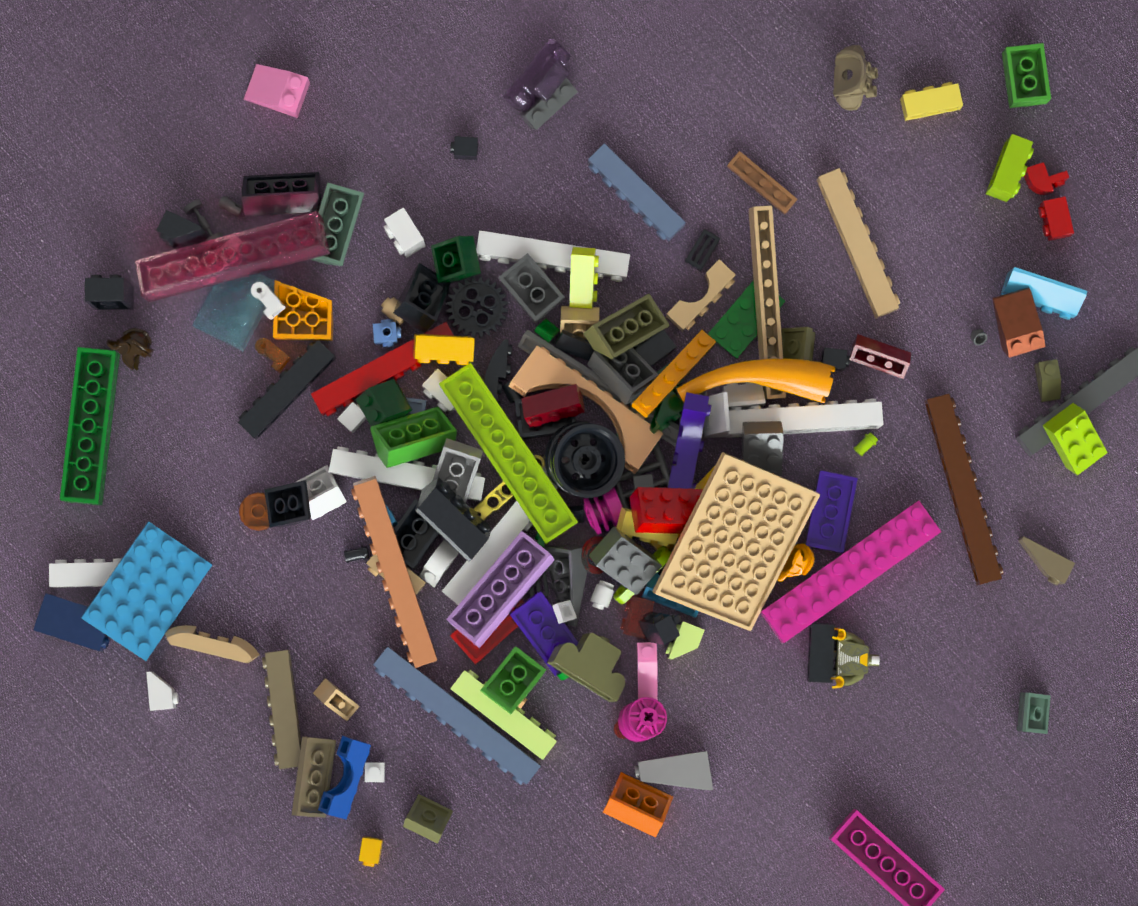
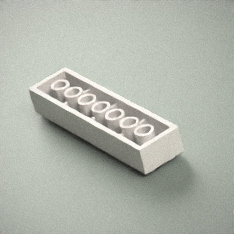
[726,399,883,438]

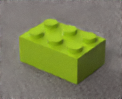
[986,134,1034,202]
[1042,403,1108,475]

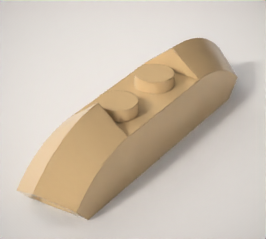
[165,625,260,663]

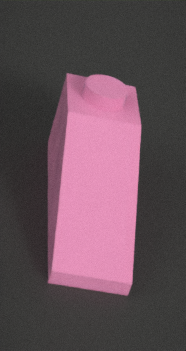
[637,642,658,700]

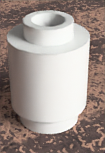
[590,580,614,610]

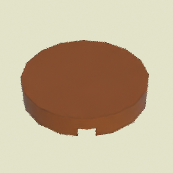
[239,492,269,531]

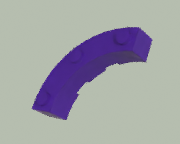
[668,392,712,489]

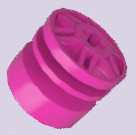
[583,487,622,535]
[618,697,667,742]

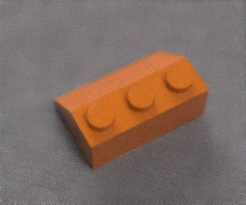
[603,772,673,837]

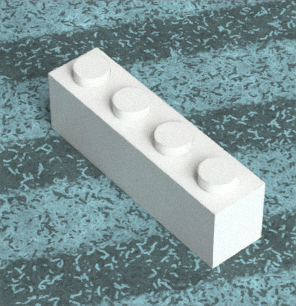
[49,558,122,588]

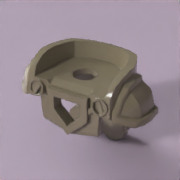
[833,45,878,111]

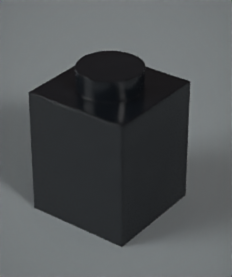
[450,136,478,160]
[821,347,850,371]

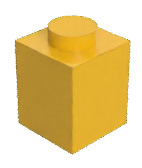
[359,836,383,867]

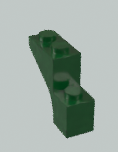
[650,363,684,434]

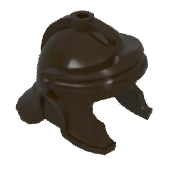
[106,328,154,370]

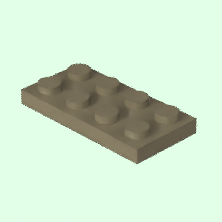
[292,737,336,818]

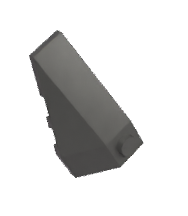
[544,545,588,626]

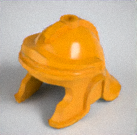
[777,544,815,581]

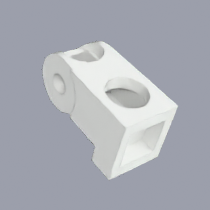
[251,282,286,320]

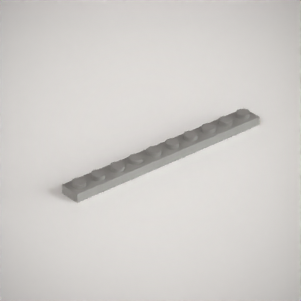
[517,330,679,447]

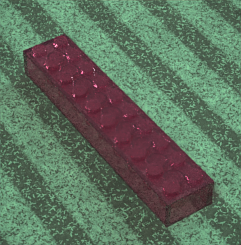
[135,211,330,302]

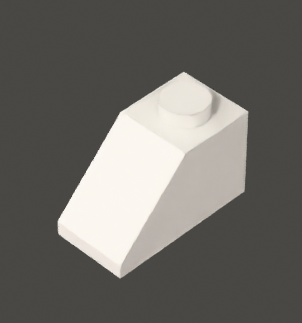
[146,672,179,711]

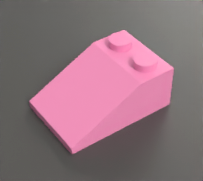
[244,64,310,118]

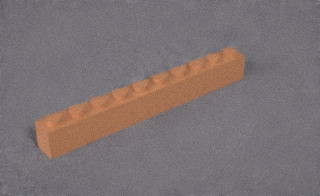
[351,476,437,668]

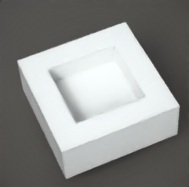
[552,600,577,624]
[365,762,385,782]

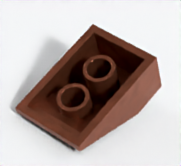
[992,287,1046,358]

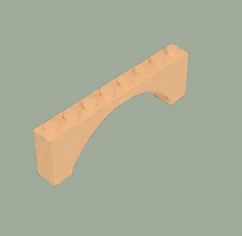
[509,346,663,474]

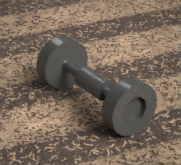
[183,199,224,248]

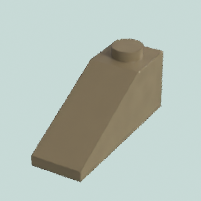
[1018,536,1075,586]

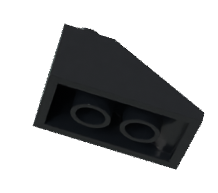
[393,263,451,333]
[264,480,311,528]

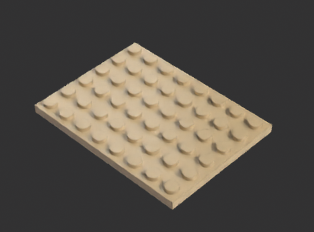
[652,452,820,631]

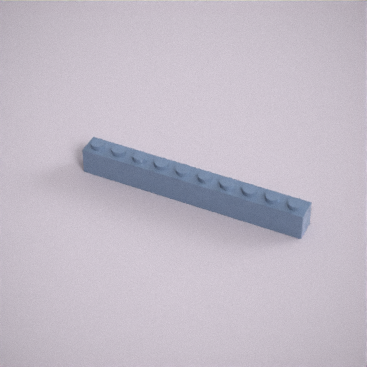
[373,646,541,785]

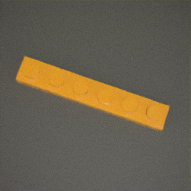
[631,330,716,418]

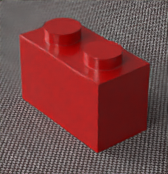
[1038,196,1074,241]

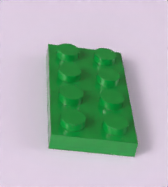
[708,280,785,359]

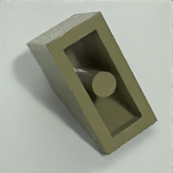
[1034,359,1061,402]

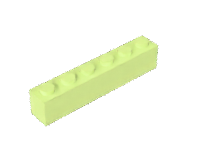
[450,670,557,760]

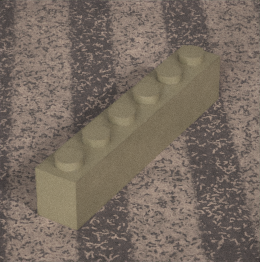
[262,650,301,769]

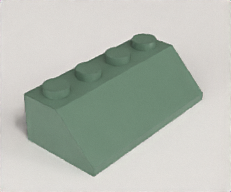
[306,182,364,266]

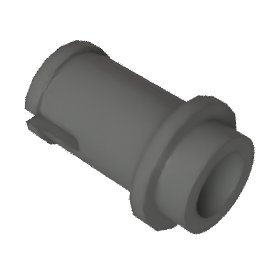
[218,196,243,217]

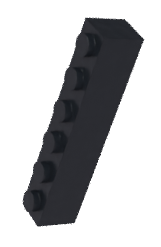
[238,340,336,440]

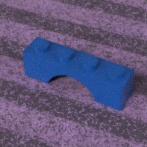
[318,736,371,820]

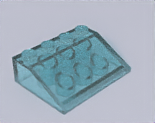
[192,262,275,352]

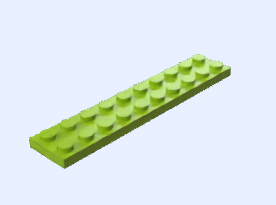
[439,362,578,544]

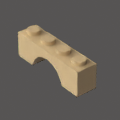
[666,259,736,332]

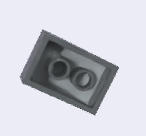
[498,253,565,324]

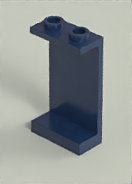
[33,593,110,652]

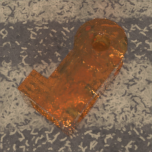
[255,338,291,373]

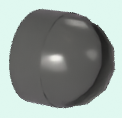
[970,329,987,346]

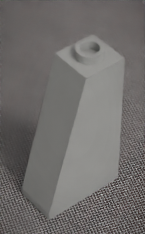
[634,751,713,790]

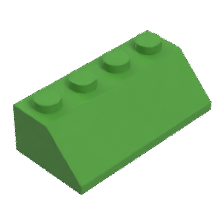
[370,407,457,468]

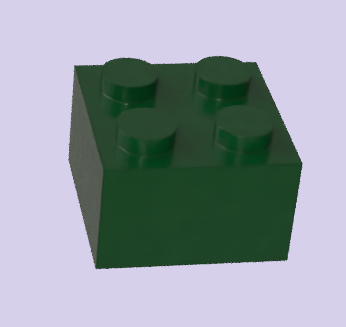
[431,236,481,283]

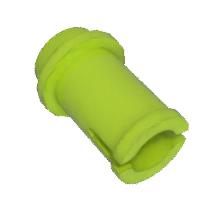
[854,432,878,457]

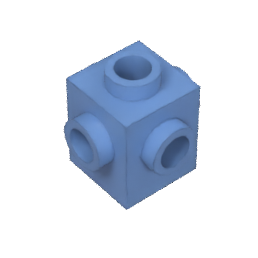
[373,319,402,348]

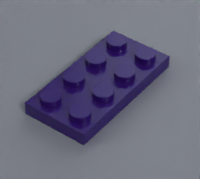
[805,470,858,554]
[509,591,578,676]

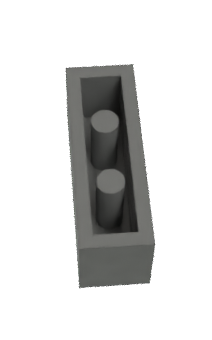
[519,77,578,130]

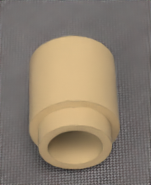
[381,297,404,325]

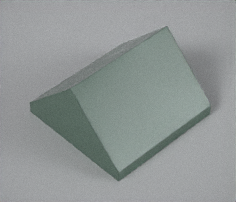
[1017,692,1051,734]

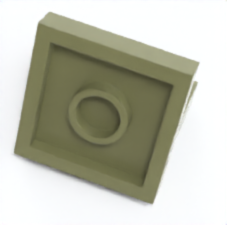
[781,327,816,361]
[403,794,453,844]

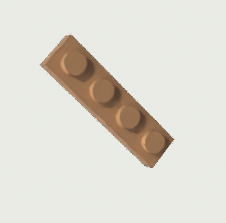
[727,151,798,215]

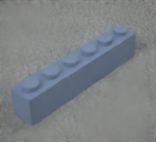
[588,143,686,242]

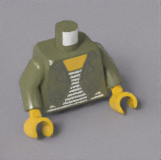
[831,628,880,688]

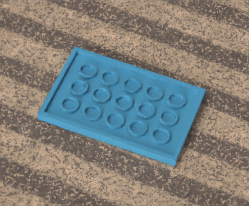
[81,521,212,661]

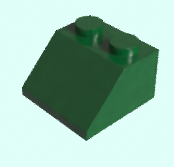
[356,379,412,426]

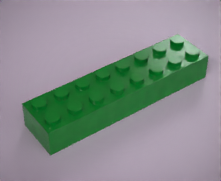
[60,347,120,505]

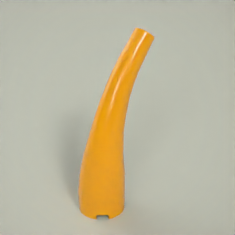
[676,358,835,403]

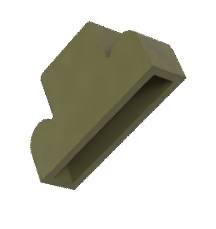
[547,633,626,702]

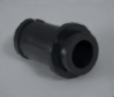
[344,545,369,563]

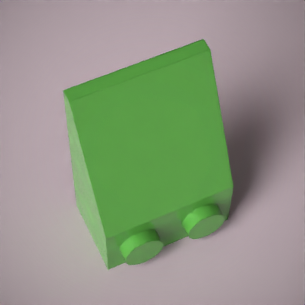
[480,646,546,715]

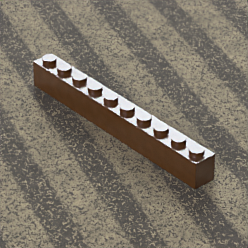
[924,394,1003,585]

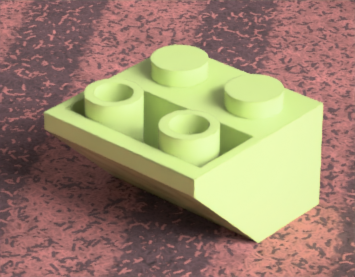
[665,621,705,660]

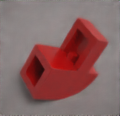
[1024,162,1069,195]

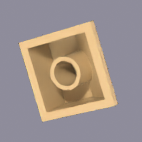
[560,306,599,339]

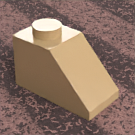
[313,678,360,721]

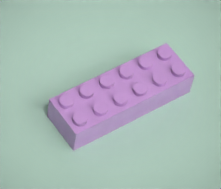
[446,531,554,648]

